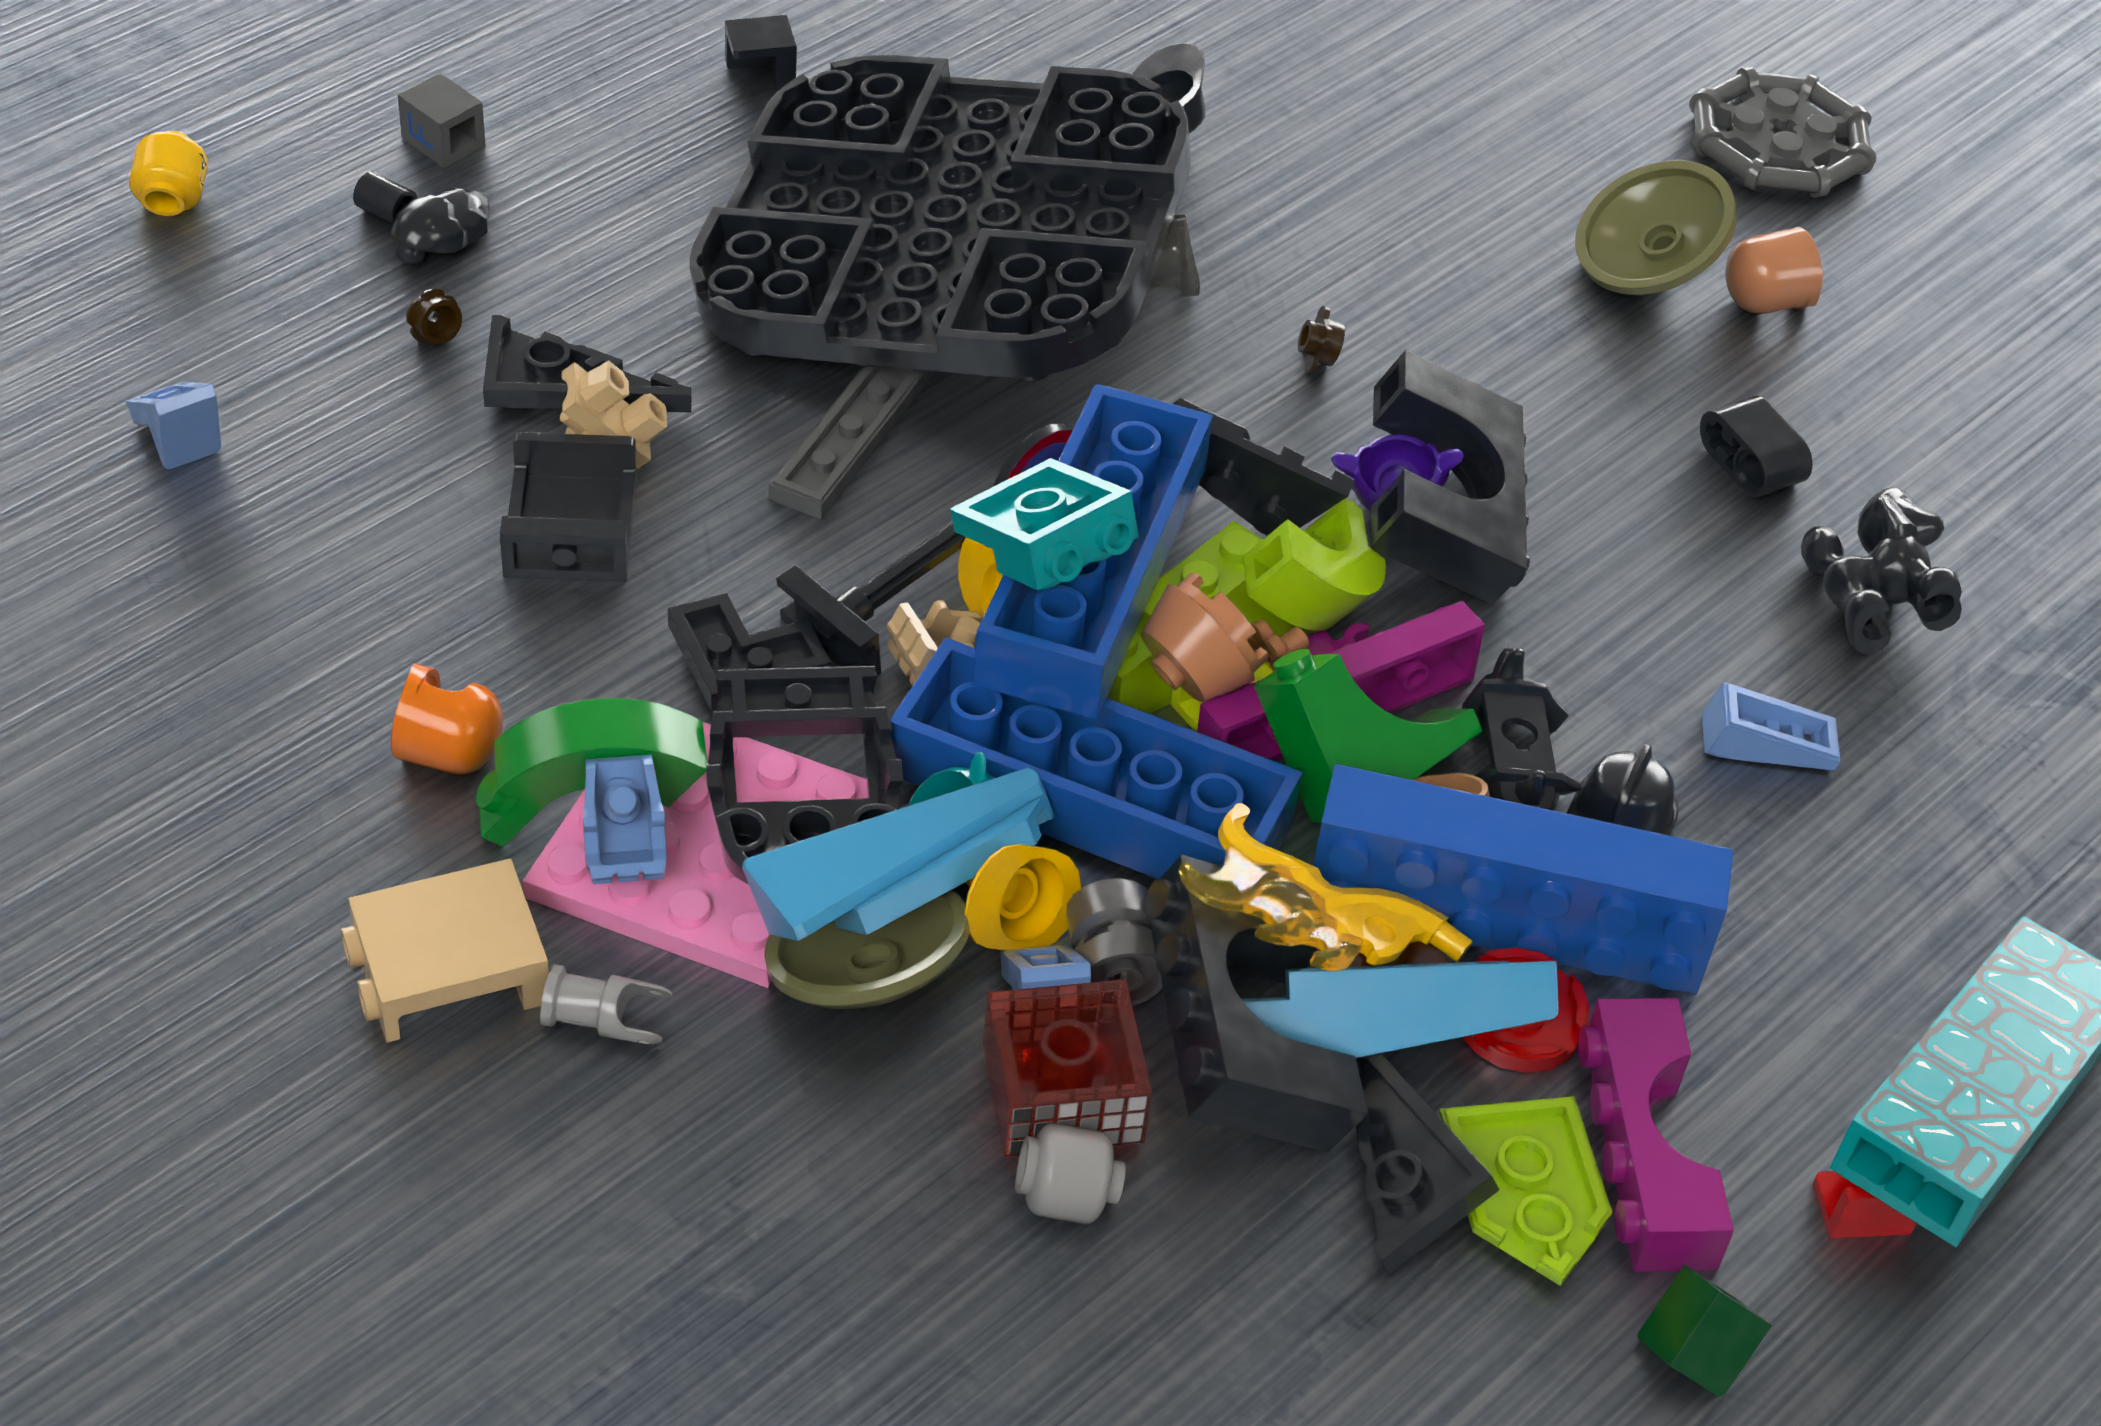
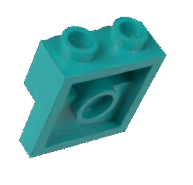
[950,458,1139,590]

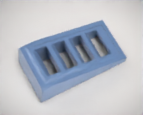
[1702,682,1841,770]

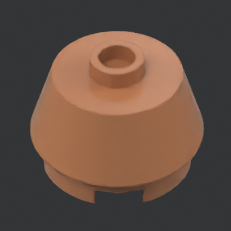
[1141,572,1269,702]

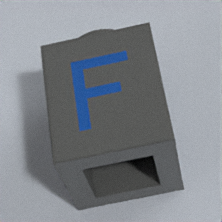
[397,73,486,168]

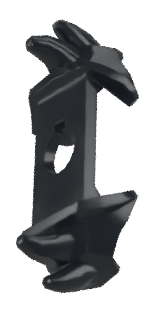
[1462,647,1582,811]

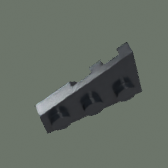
[1172,398,1355,536]

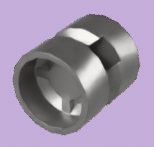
[1066,878,1163,1008]

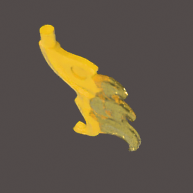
[1178,803,1473,971]

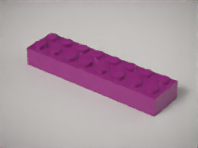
[1197,600,1485,761]

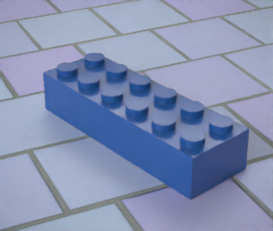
[973,383,1213,720]
[890,637,1303,879]
[1313,764,1734,994]

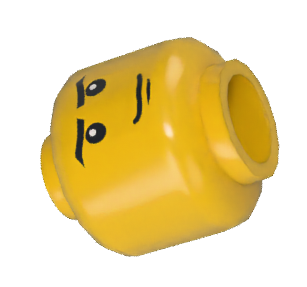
[129,131,208,216]

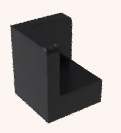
[725,15,797,91]

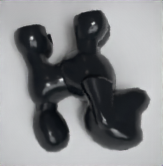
[1801,487,1962,654]

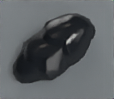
[391,188,489,264]

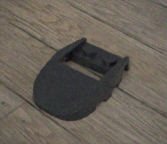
[706,666,904,884]

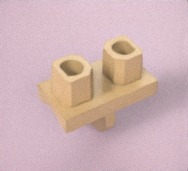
[560,360,667,469]

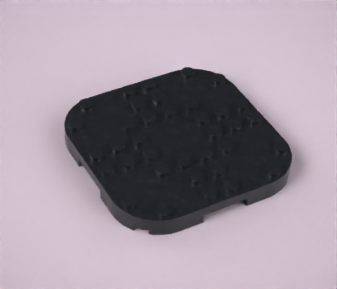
[690,55,1191,381]

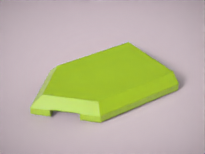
[1439,1096,1612,1286]

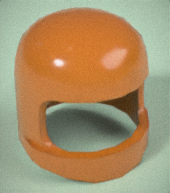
[391,663,503,775]

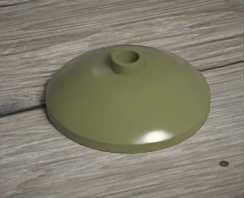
[1575,160,1738,295]
[764,890,970,1009]

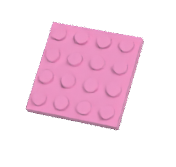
[522,722,868,988]

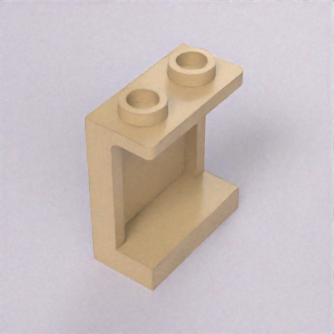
[340,858,549,1043]

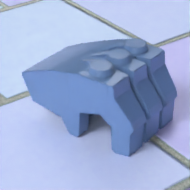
[583,754,667,884]

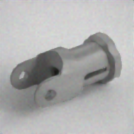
[540,964,673,1044]

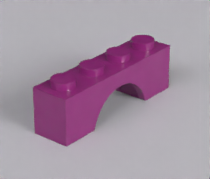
[1578,998,1734,1272]

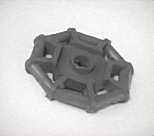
[1689,67,1877,198]

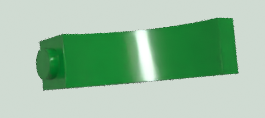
[1253,649,1482,822]

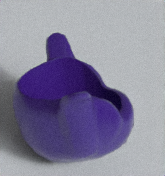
[1331,434,1464,512]

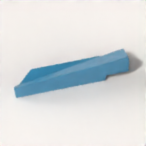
[742,768,1054,941]
[1240,961,1559,1058]

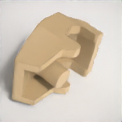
[887,600,982,686]

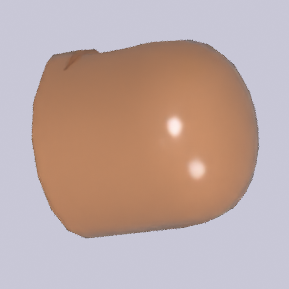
[1725,227,1823,315]

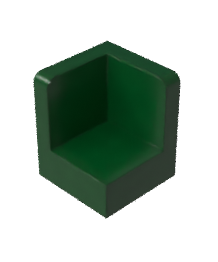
[1637,1264,1772,1396]

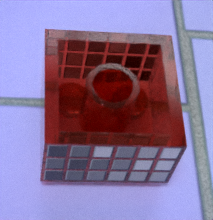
[983,979,1152,1157]

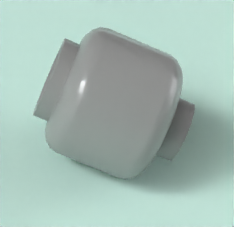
[1015,1123,1126,1224]

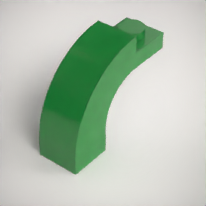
[476,698,708,847]

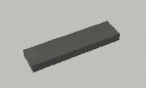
[768,365,930,520]

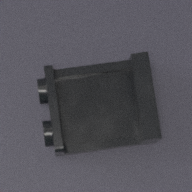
[500,432,637,582]

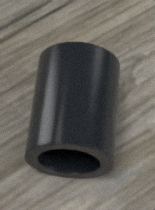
[353,171,418,224]

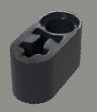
[1700,396,1813,498]

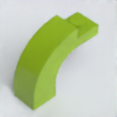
[1243,498,1386,631]

